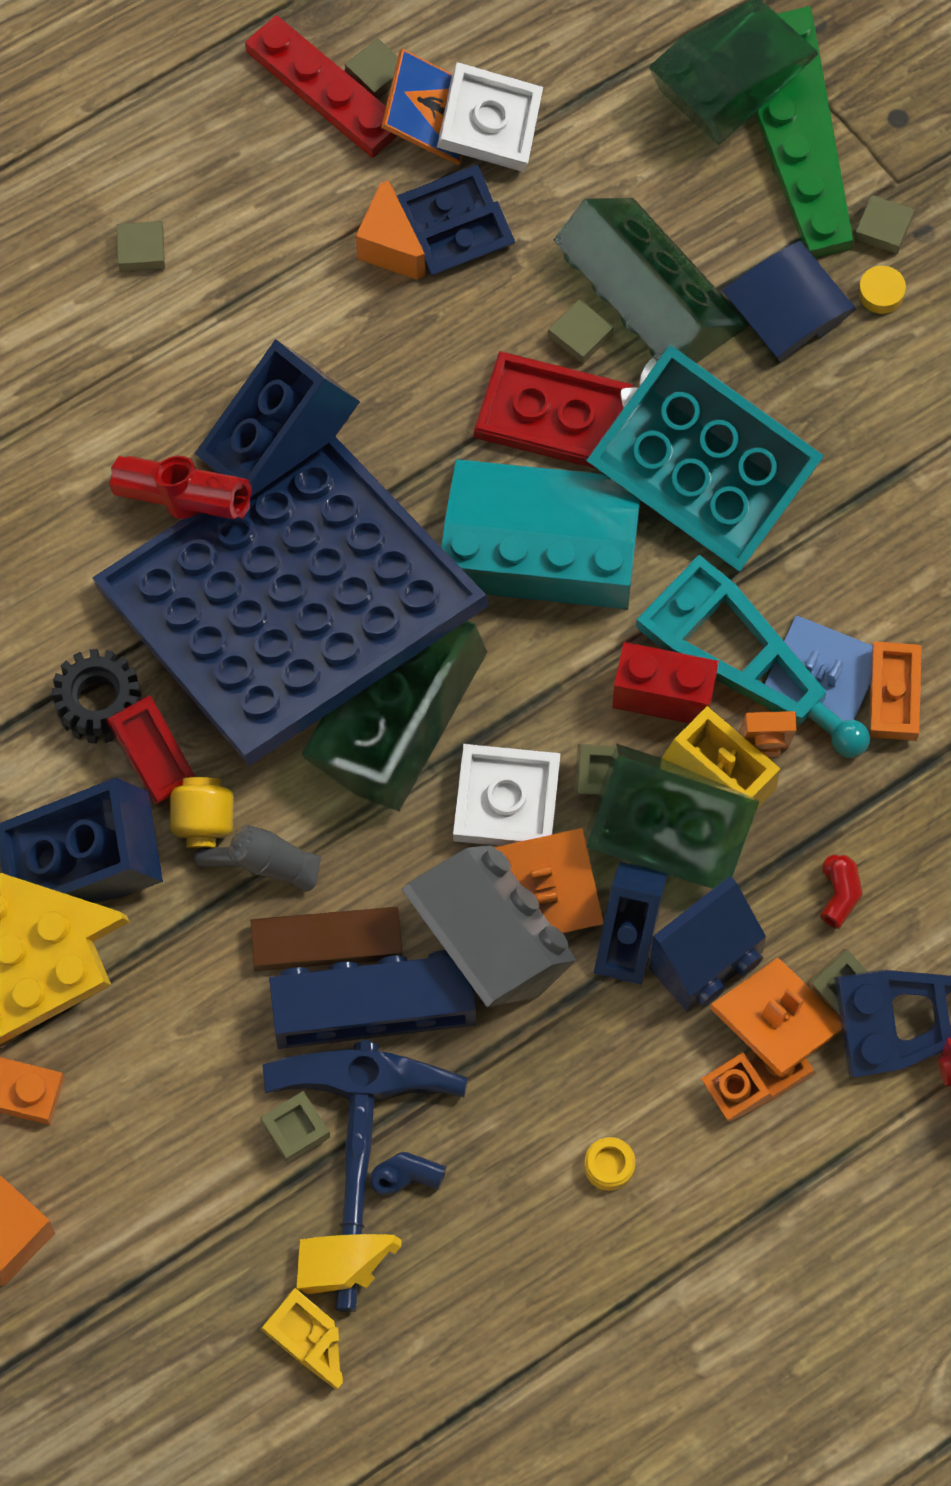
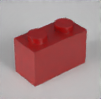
[612,642,719,724]

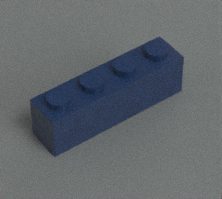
[269,950,476,1049]

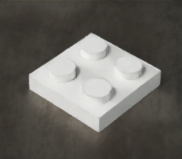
[437,62,543,172]
[453,744,560,846]

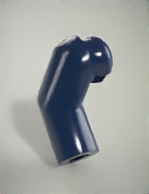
[371,1152,447,1196]

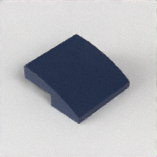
[397,164,515,277]
[722,241,857,363]

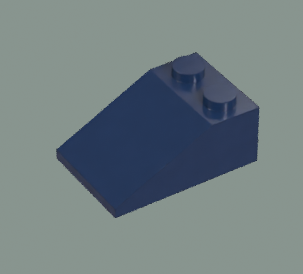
[195,339,360,497]
[0,777,163,903]

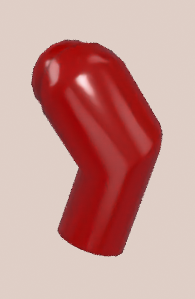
[820,854,863,929]

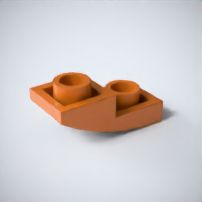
[701,1051,816,1122]

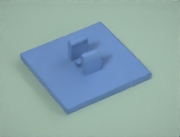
[765,615,872,721]

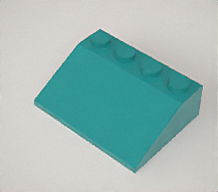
[586,345,825,571]
[441,459,640,610]

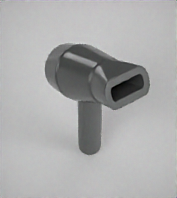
[193,825,321,892]

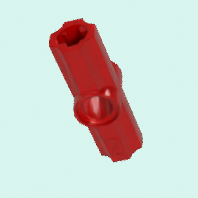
[109,455,252,519]

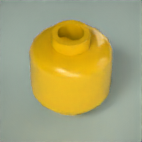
[170,777,234,849]

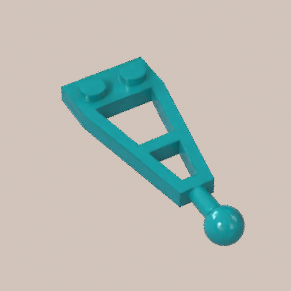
[636,555,870,758]

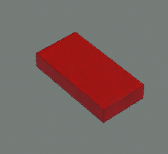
[106,695,196,804]

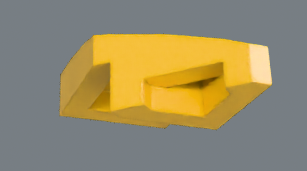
[296,1234,402,1294]
[260,1288,343,1389]

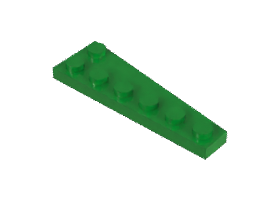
[725,6,853,259]

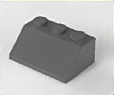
[402,845,577,1007]

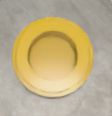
[858,266,906,314]
[584,1137,636,1191]

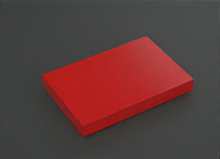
[474,351,633,470]

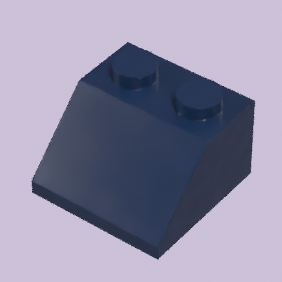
[649,876,766,1012]

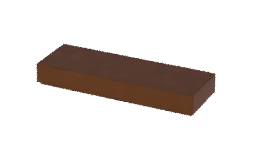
[250,907,402,971]

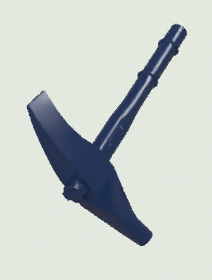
[262,1040,469,1312]

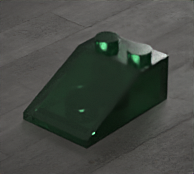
[649,0,818,146]
[585,743,759,889]

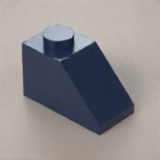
[594,861,668,985]

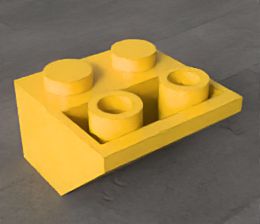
[639,706,781,856]

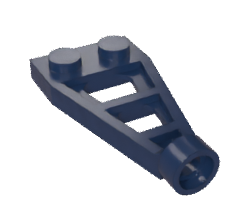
[834,969,951,1077]

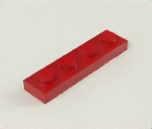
[245,15,397,158]

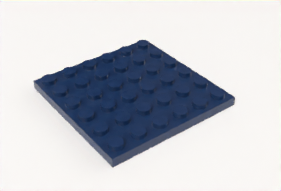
[92,436,489,766]

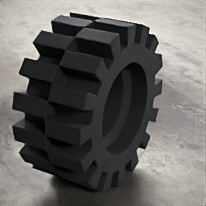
[52,649,142,744]

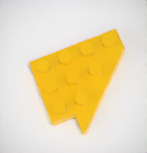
[0,873,129,1045]

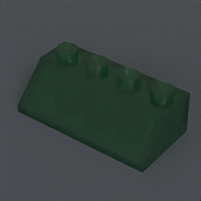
[553,198,748,363]
[302,621,488,812]

